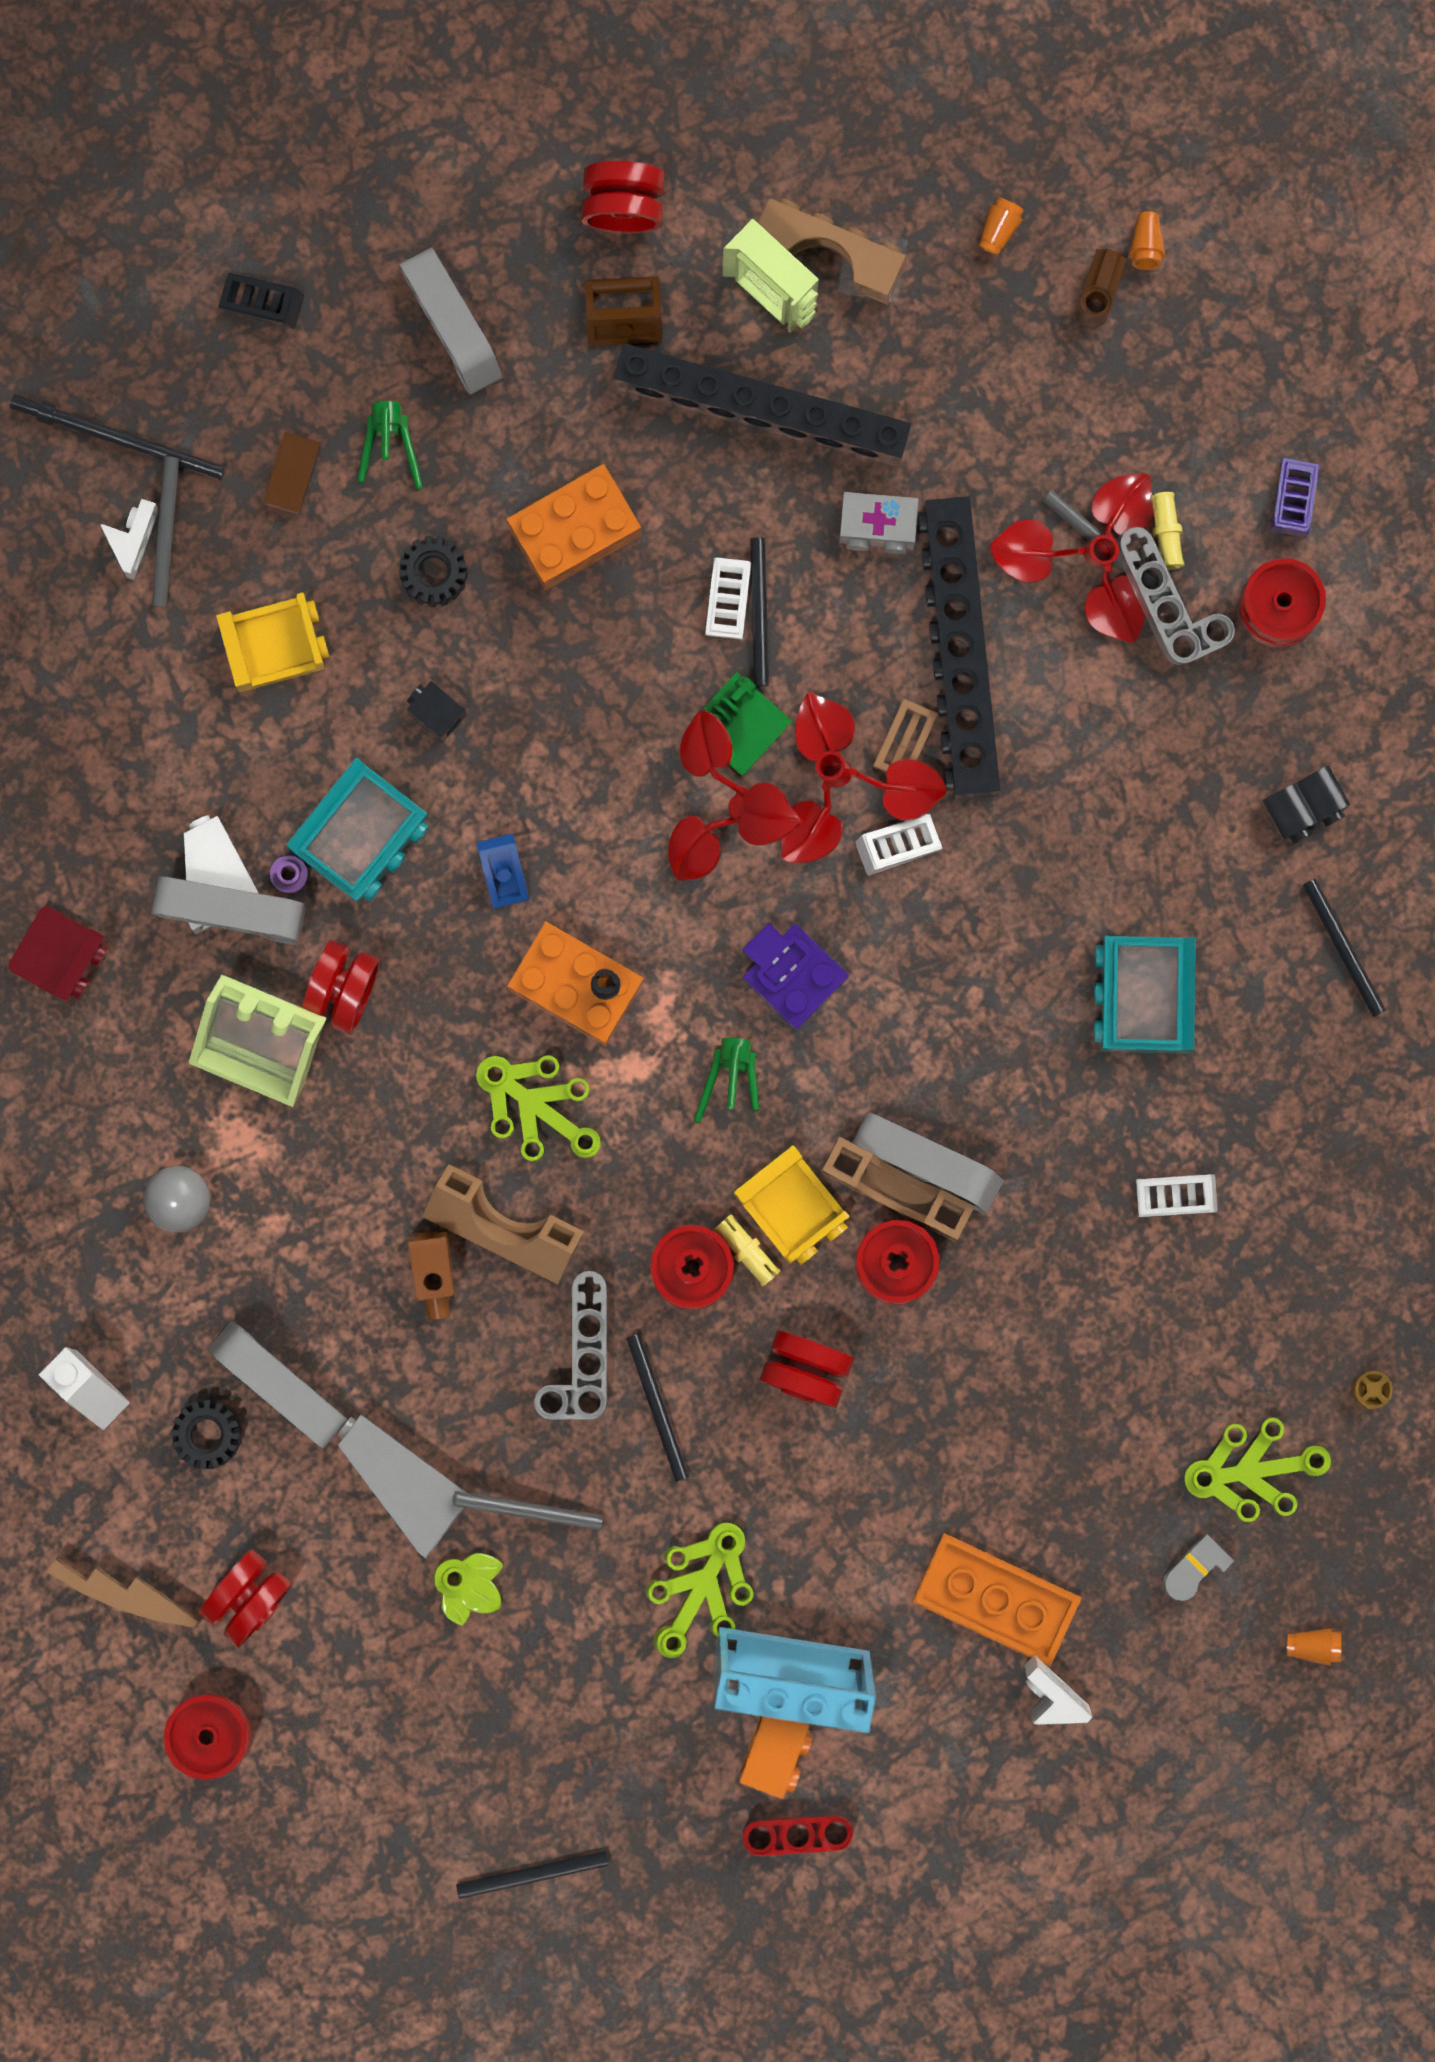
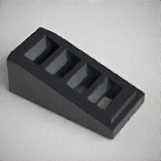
[218,272,304,329]

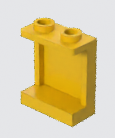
[216,592,329,693]
[734,1145,850,1265]

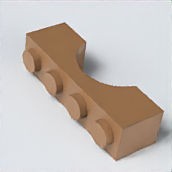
[758,198,906,305]
[821,1137,975,1242]
[423,1164,584,1284]

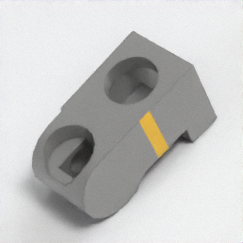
[1162,1534,1234,1601]

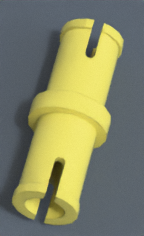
[1150,492,1185,570]
[713,1214,781,1287]

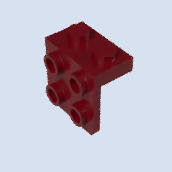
[8,906,109,1006]

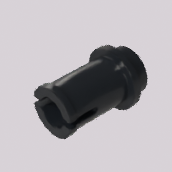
[590,969,621,1000]

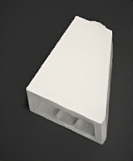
[184,815,259,934]
[39,1347,130,1430]

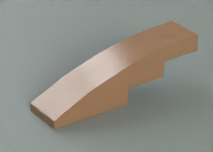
[47,1559,201,1628]

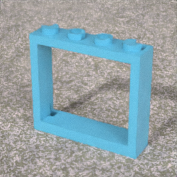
[713,1627,876,1733]

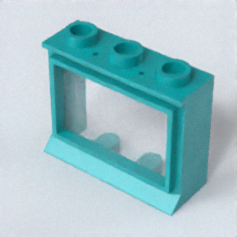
[286,757,430,906]
[1093,935,1196,1054]

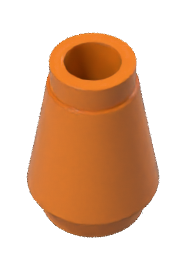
[978,197,1024,256]
[1129,212,1166,270]
[1287,1628,1342,1666]

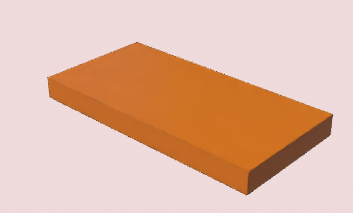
[912,1533,1082,1667]

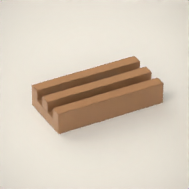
[873,699,938,773]

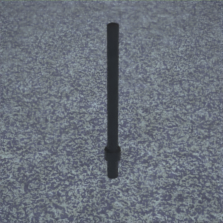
[10,394,226,481]

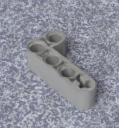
[398,247,503,395]
[1116,527,1235,665]
[151,876,306,945]
[852,1112,1004,1215]
[534,1271,607,1420]
[207,1320,348,1449]

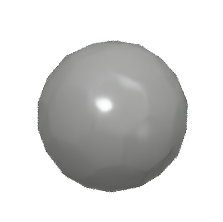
[143,1166,211,1232]

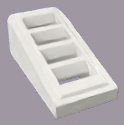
[705,558,751,640]
[856,814,942,876]
[1136,1174,1218,1217]

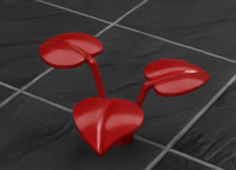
[990,473,1154,643]
[781,692,947,863]
[668,710,802,881]

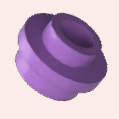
[270,855,308,893]

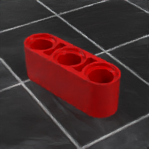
[742,1814,853,1856]

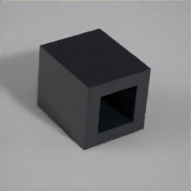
[407,681,467,744]

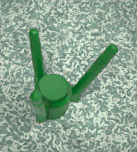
[358,401,423,490]
[694,1038,759,1124]

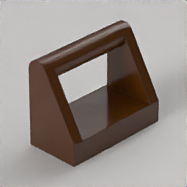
[585,276,662,346]

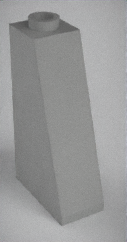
[338,1415,467,1558]

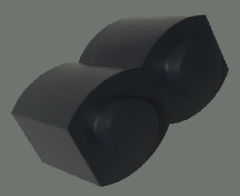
[1261,765,1350,845]

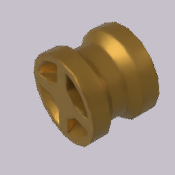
[1351,1371,1393,1409]

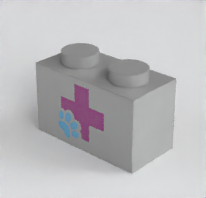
[839,492,918,554]

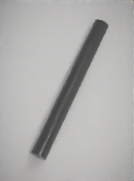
[152,457,179,607]
[1042,490,1159,590]
[452,1491,603,1530]

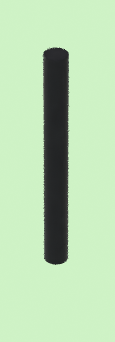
[750,537,769,687]
[1303,878,1386,1017]
[626,1334,690,1482]
[456,1851,609,1899]

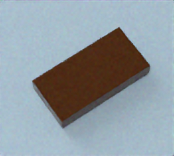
[263,432,321,515]

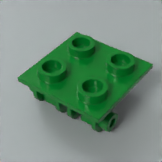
[687,672,792,777]

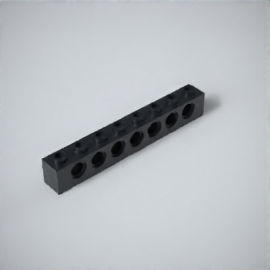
[613,343,911,468]
[918,496,1001,801]

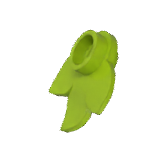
[433,1553,503,1626]

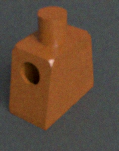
[408,1229,455,1320]

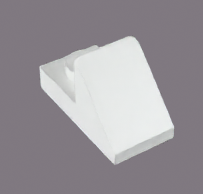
[101,499,159,580]
[1024,1655,1092,1725]

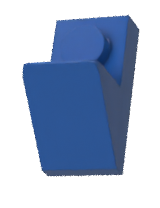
[476,833,529,909]

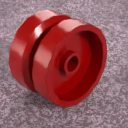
[581,161,664,234]
[1239,558,1326,648]
[302,940,381,1035]
[855,1220,940,1305]
[650,1225,734,1310]
[759,1330,854,1408]
[198,1549,293,1648]
[163,1693,252,1780]

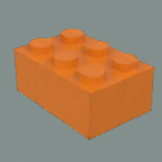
[507,464,642,591]
[507,921,644,1047]
[738,1716,814,1799]

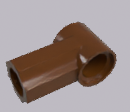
[1076,249,1127,328]

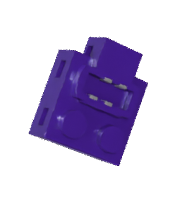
[742,923,849,1032]

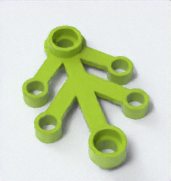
[476,1055,601,1162]
[1184,1418,1331,1522]
[646,1522,753,1658]

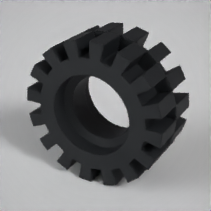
[399,536,467,607]
[171,1400,242,1469]

